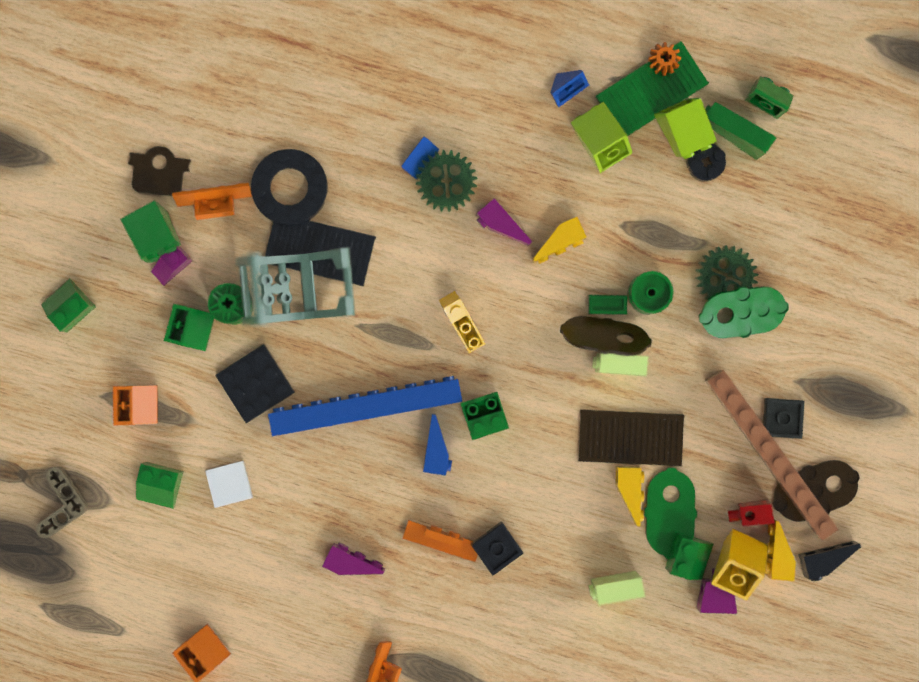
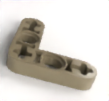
[36,467,88,538]

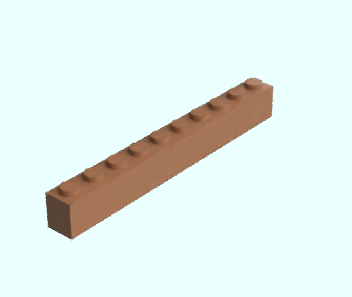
[705,370,839,541]

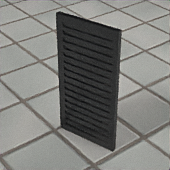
[265,221,376,286]

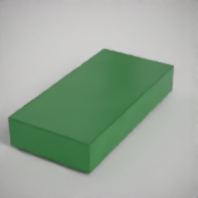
[588,295,627,315]

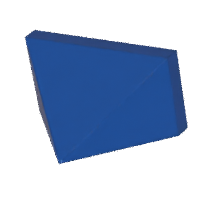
[550,70,589,107]

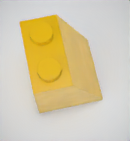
[711,529,768,601]

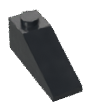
[798,541,861,581]

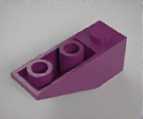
[322,542,386,575]

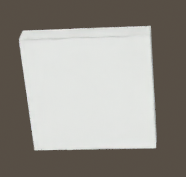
[205,461,253,508]

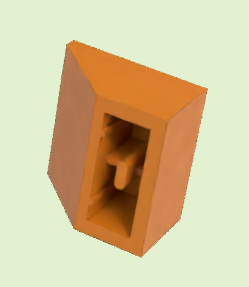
[113,385,158,425]
[172,624,231,682]

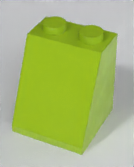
[654,98,717,159]
[571,102,633,173]

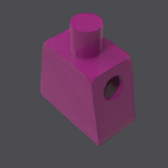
[696,568,737,614]

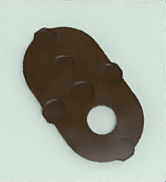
[560,316,652,356]
[772,460,860,522]

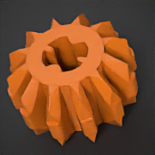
[648,42,681,76]

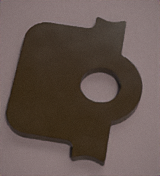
[128,146,191,196]

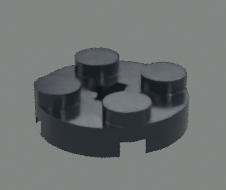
[686,144,726,182]

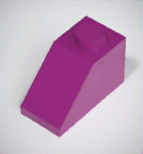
[151,246,192,286]

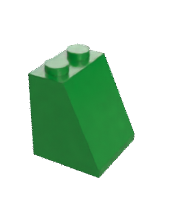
[120,200,181,263]

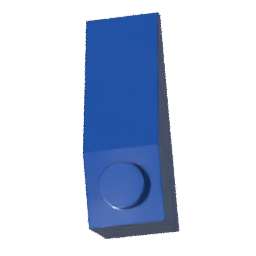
[423,414,452,476]

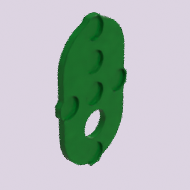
[699,286,789,338]
[644,467,697,559]

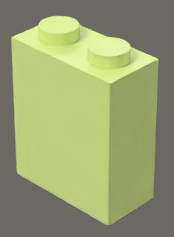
[592,353,648,376]
[588,571,645,605]

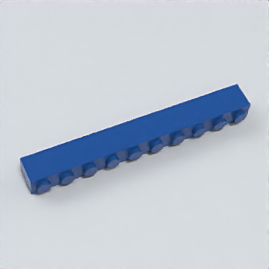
[268,376,462,437]

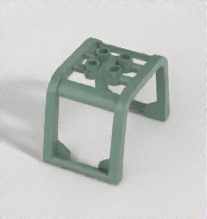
[236,248,355,325]

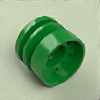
[208,283,254,325]

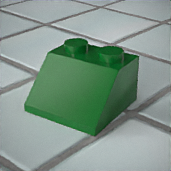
[745,76,794,119]
[41,279,96,332]
[136,462,184,509]
[665,532,714,580]

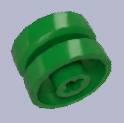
[627,271,674,315]

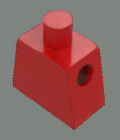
[727,499,775,526]

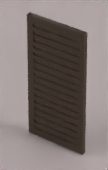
[578,410,685,466]

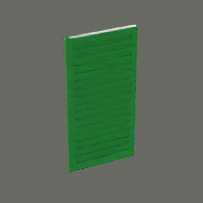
[595,41,709,137]

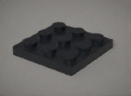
[215,344,295,424]

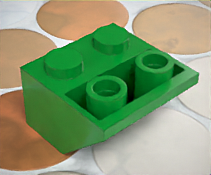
[164,303,214,351]
[461,392,509,440]

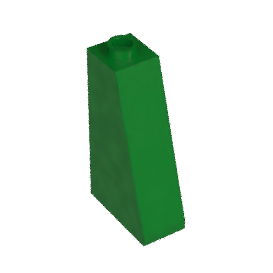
[705,102,777,160]

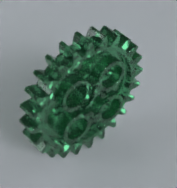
[415,150,477,212]
[695,245,759,300]

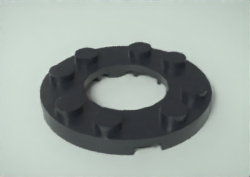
[251,149,328,226]

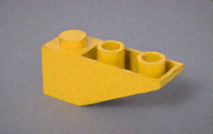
[532,217,587,264]
[438,291,485,353]
[615,466,645,527]
[765,519,796,581]

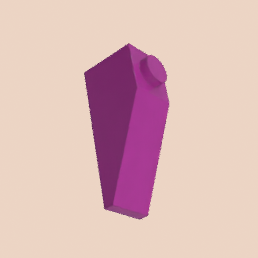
[477,198,532,246]

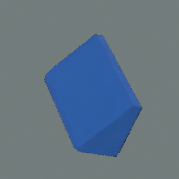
[401,136,440,180]

